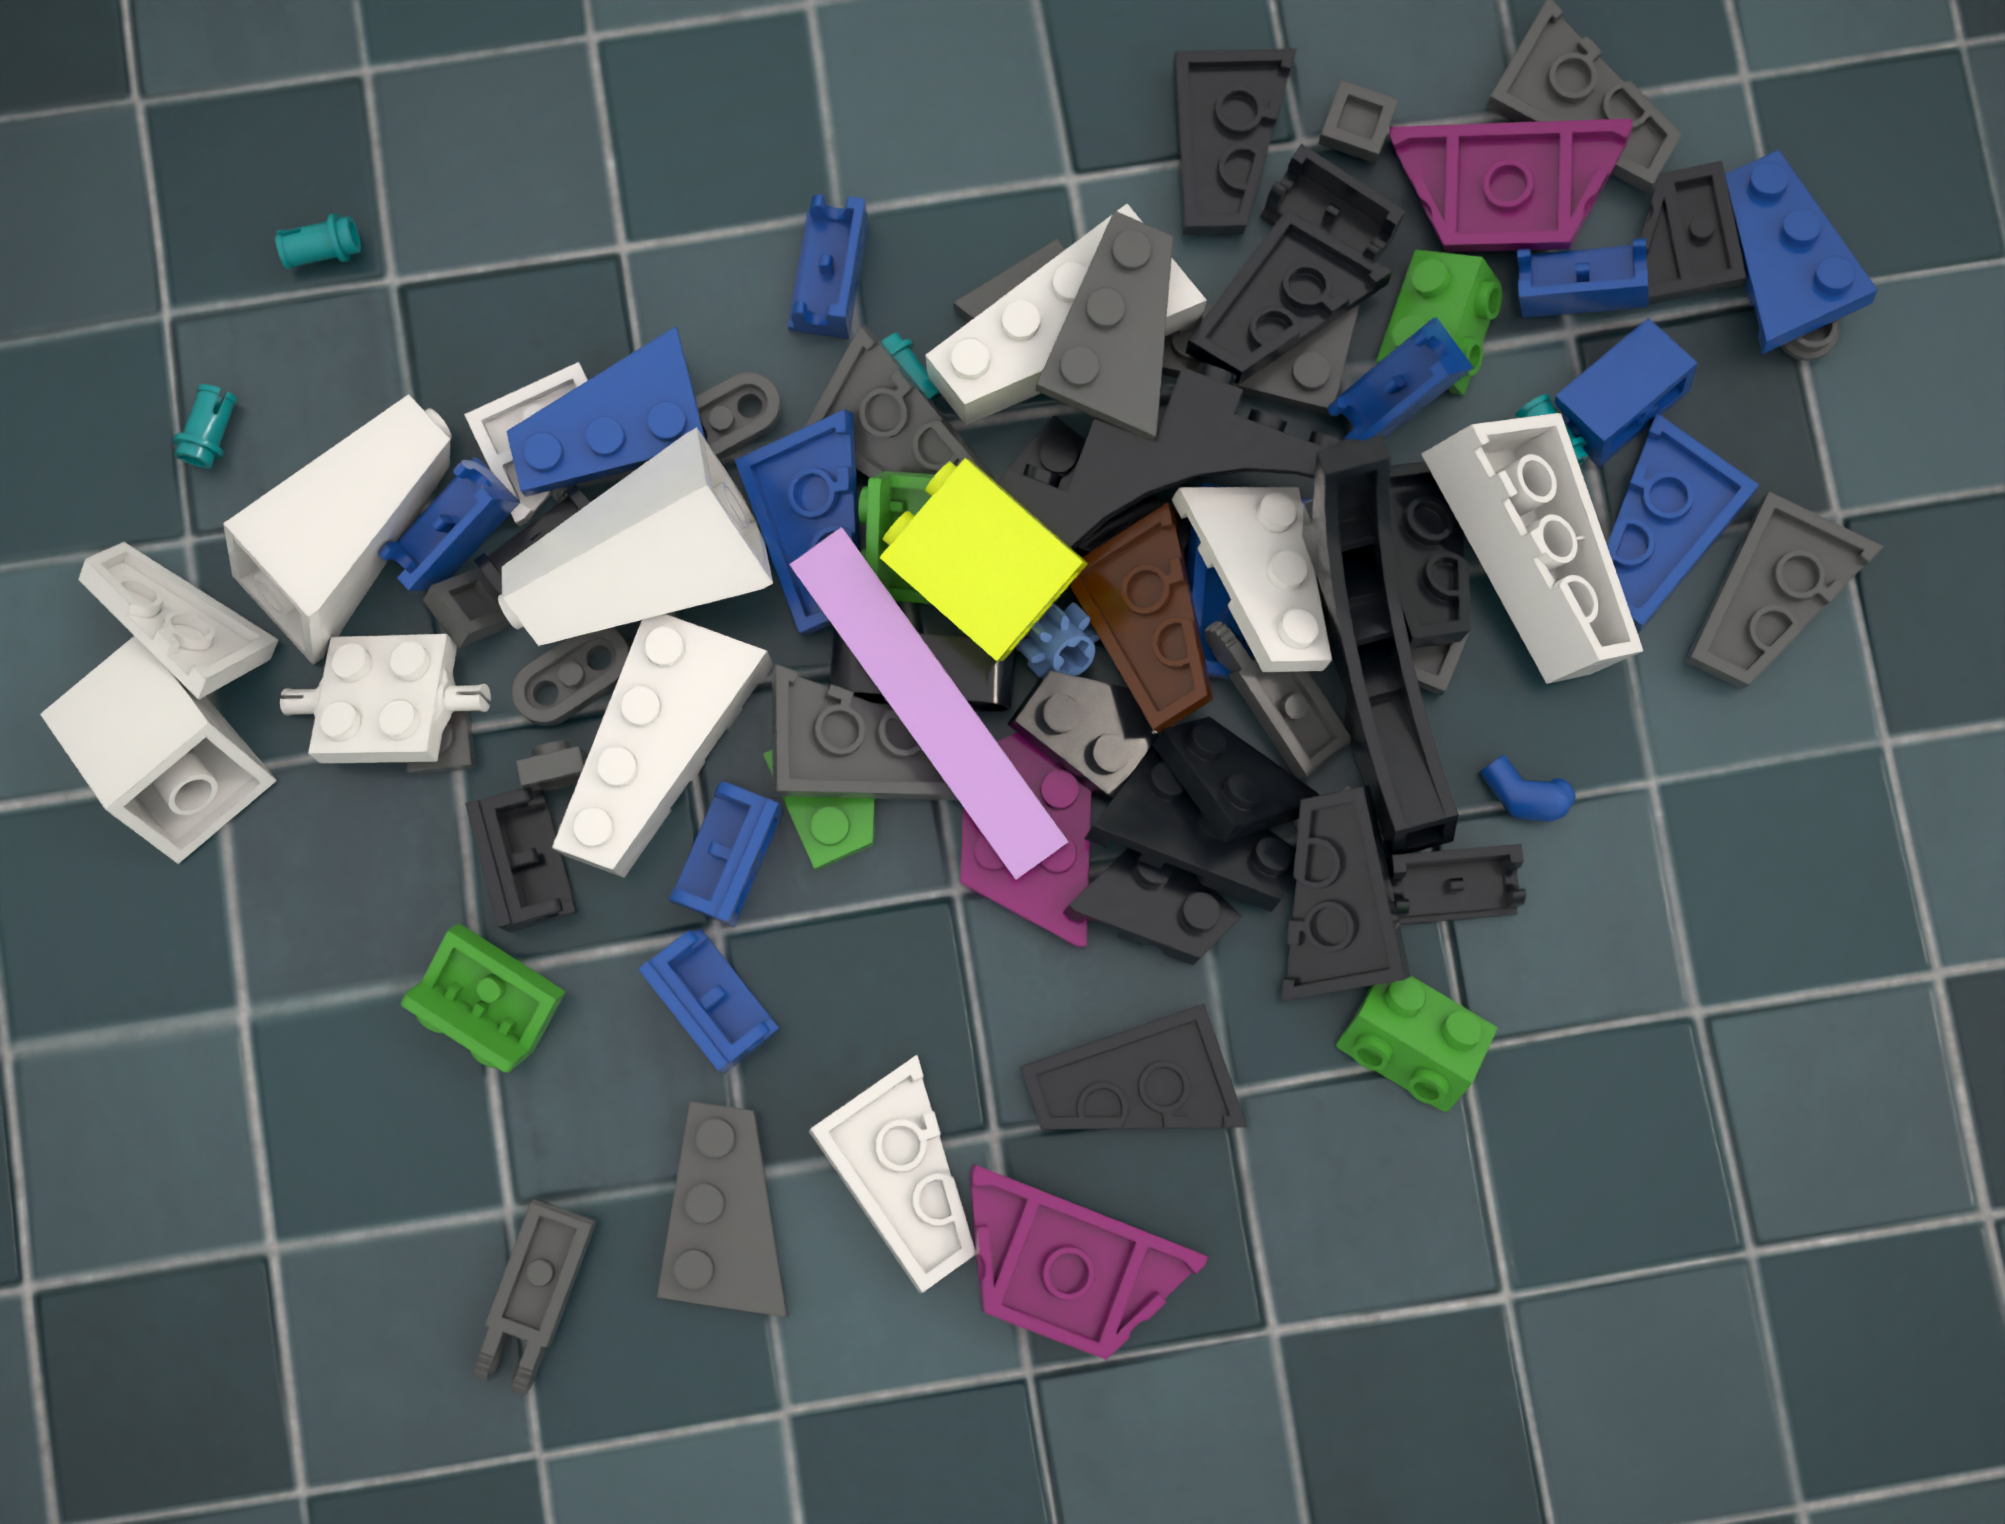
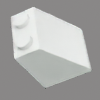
[40,636,277,864]

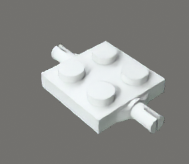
[280,634,491,763]

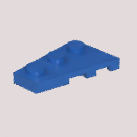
[1725,150,1878,354]
[1607,412,1759,633]

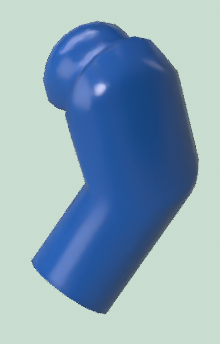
[1478,754,1576,822]

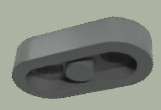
[695,372,782,460]
[512,627,630,726]

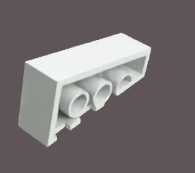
[925,204,1207,425]
[1421,413,1643,684]
[552,614,774,878]

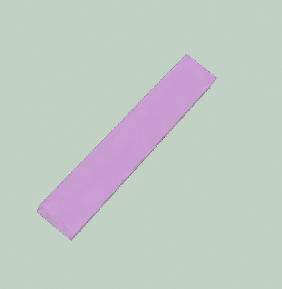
[789,527,1068,880]

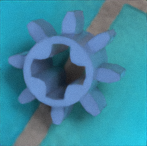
[1017,602,1100,678]

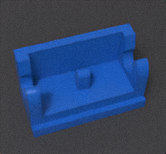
[788,194,869,339]
[1517,238,1648,318]
[1328,317,1474,441]
[1554,318,1698,468]
[378,457,521,591]
[668,781,784,928]
[638,928,780,1073]

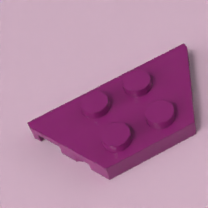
[1389,118,1632,252]
[960,733,1091,948]
[969,1164,1208,1360]

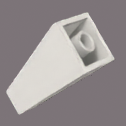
[223,394,452,665]
[498,428,773,646]

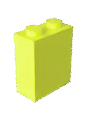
[879,458,1088,661]

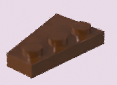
[1070,502,1213,733]

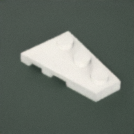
[1171,487,1332,672]
[78,542,278,700]
[809,1055,976,1294]

